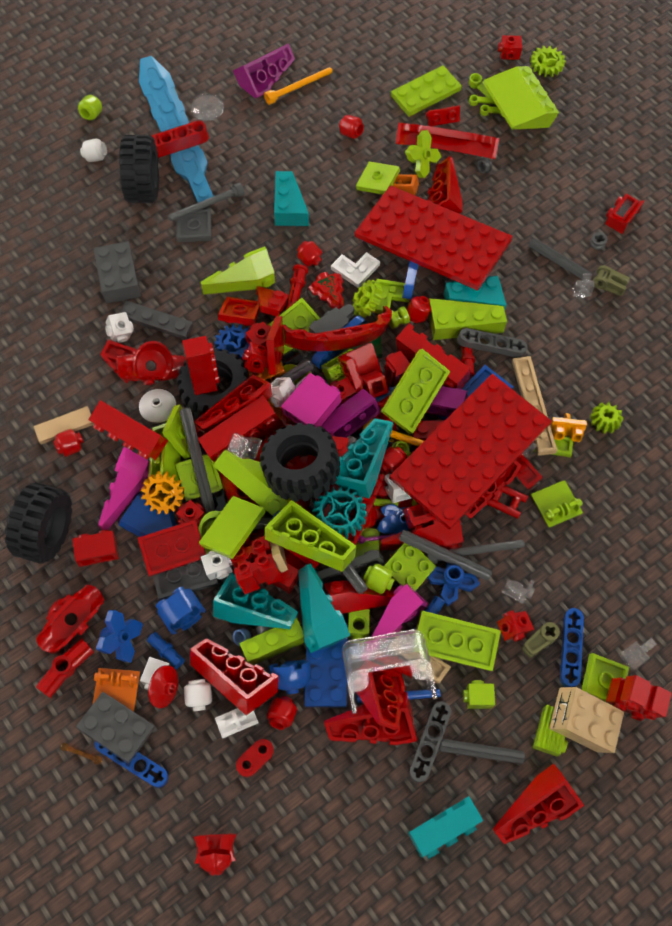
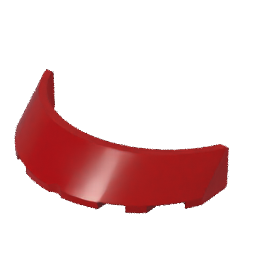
[395,122,499,159]
[283,306,392,351]

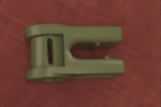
[592,265,630,296]
[522,622,560,658]

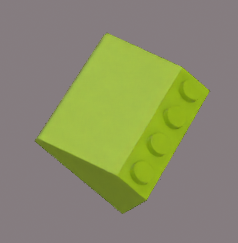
[482,66,559,130]

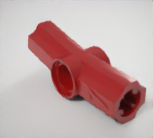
[36,638,94,699]

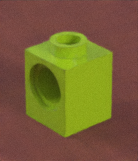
[348,609,370,641]

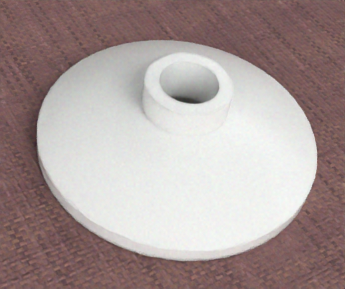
[139,389,176,423]

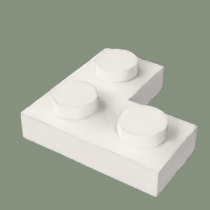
[331,252,380,288]

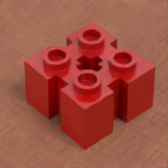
[231,535,283,595]
[606,675,672,721]

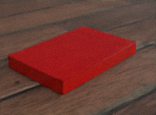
[266,316,284,375]
[137,519,207,577]

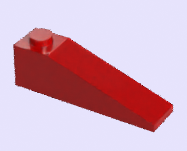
[322,581,398,614]

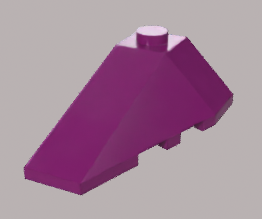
[233,43,295,98]

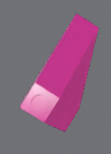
[98,447,149,530]
[361,584,429,660]

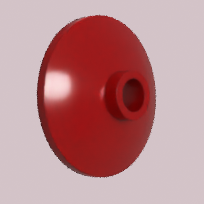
[148,665,179,708]

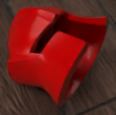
[193,833,237,876]

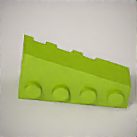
[428,298,507,340]
[265,500,357,572]

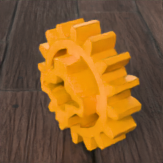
[141,471,185,514]

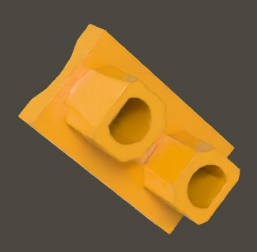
[551,413,587,442]

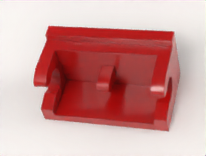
[402,504,436,530]

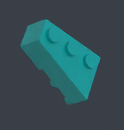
[444,275,507,310]

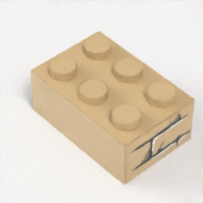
[549,687,624,753]

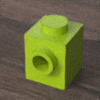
[463,680,495,709]

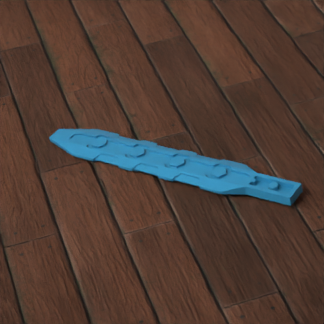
[139,56,213,203]

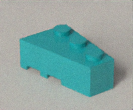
[274,171,309,226]
[408,796,483,859]

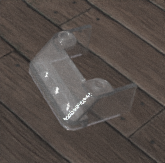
[342,629,437,714]

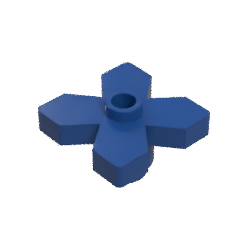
[427,562,480,606]
[96,610,143,663]

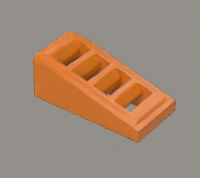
[392,174,419,195]

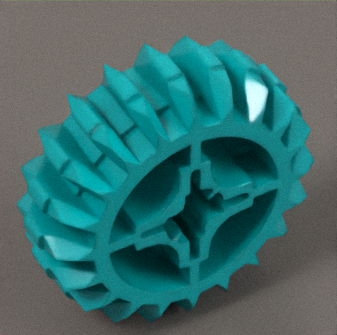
[312,486,367,539]

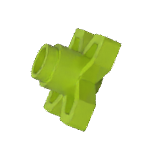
[405,130,441,178]

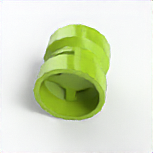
[389,306,410,329]

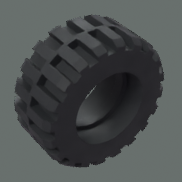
[119,135,159,203]
[177,348,249,418]
[260,423,341,502]
[5,482,73,564]

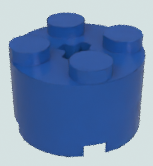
[156,586,206,634]

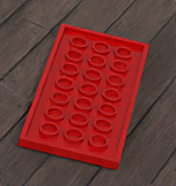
[354,185,513,291]
[389,374,552,530]

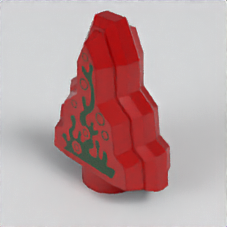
[308,272,344,309]

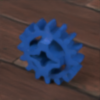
[215,324,249,361]

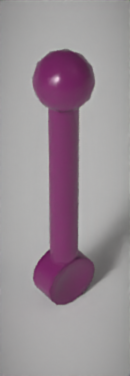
[358,533,397,544]

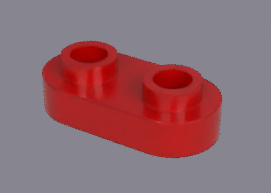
[236,739,274,777]

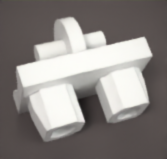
[215,708,258,739]

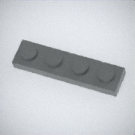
[120,300,193,340]
[316,550,385,584]

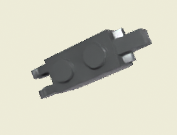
[309,304,354,333]

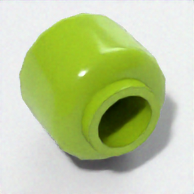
[78,95,102,120]
[363,564,395,594]

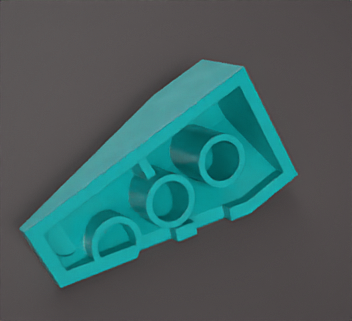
[335,418,393,499]
[298,563,351,653]
[213,573,298,629]

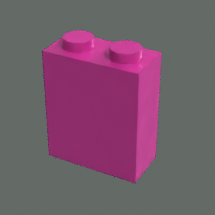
[281,373,342,428]

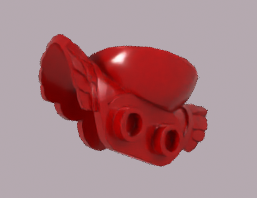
[116,341,186,385]
[36,585,104,654]

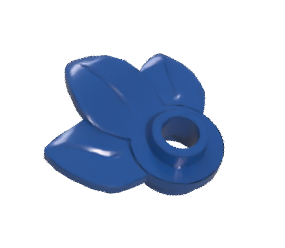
[377,504,408,534]

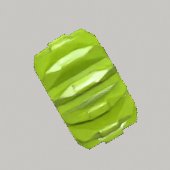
[590,402,623,434]

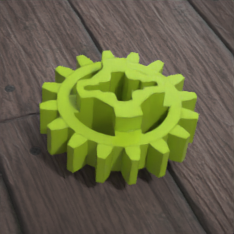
[530,46,566,77]
[352,280,383,319]

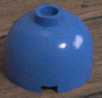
[269,660,311,694]

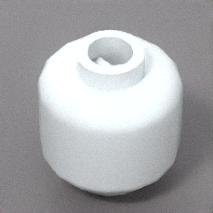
[80,138,107,163]
[184,679,212,711]

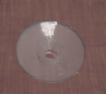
[191,94,224,121]

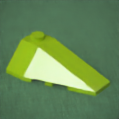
[200,246,275,295]
[213,449,291,515]

